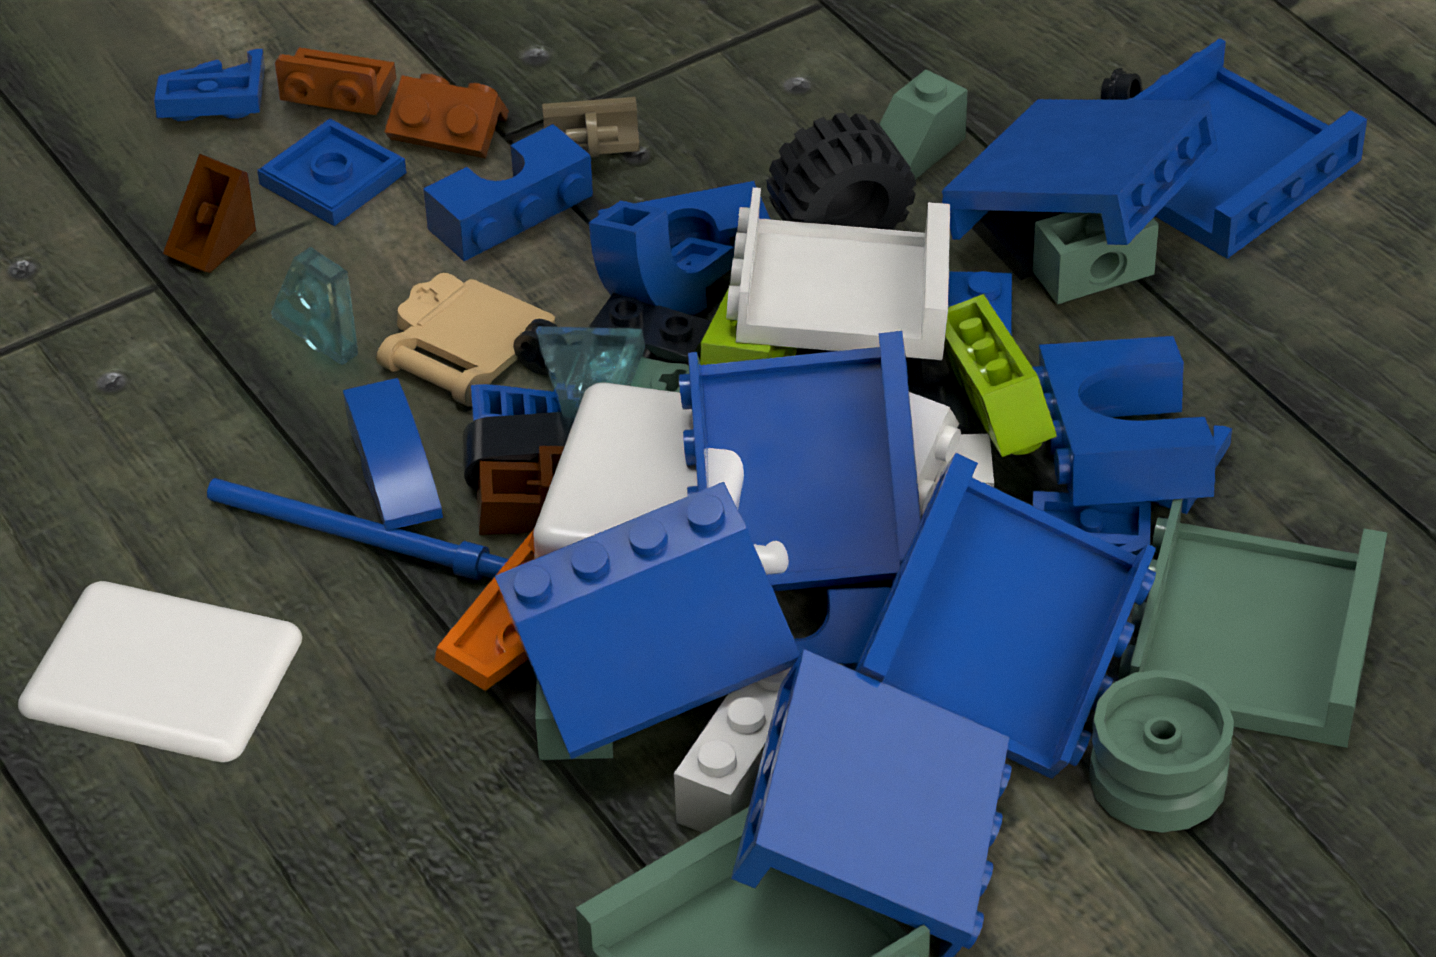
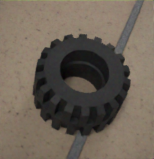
[767,113,916,230]

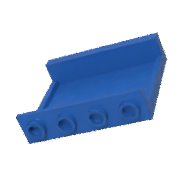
[1127,38,1367,259]
[942,99,1218,245]
[679,331,921,592]
[855,453,1156,779]
[731,649,1011,957]

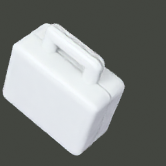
[533,383,789,574]
[18,581,302,762]

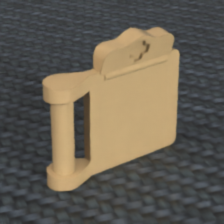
[376,273,555,407]

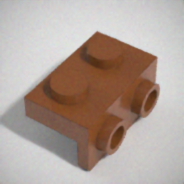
[275,47,396,115]
[384,74,509,159]

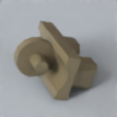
[542,97,640,158]

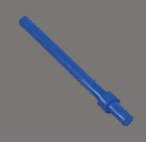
[207,478,509,581]

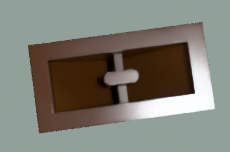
[163,154,256,273]

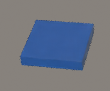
[257,118,407,226]

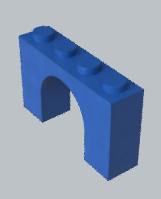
[1033,336,1216,506]

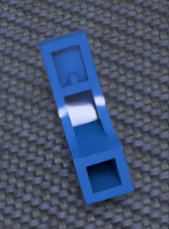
[589,200,734,315]

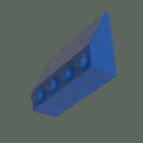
[495,482,801,759]

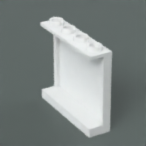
[726,187,950,360]

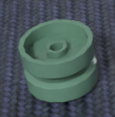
[1089,669,1234,833]

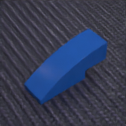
[342,378,443,531]

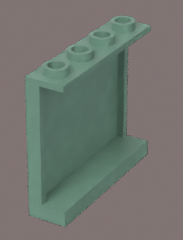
[1119,499,1388,748]
[576,807,930,957]

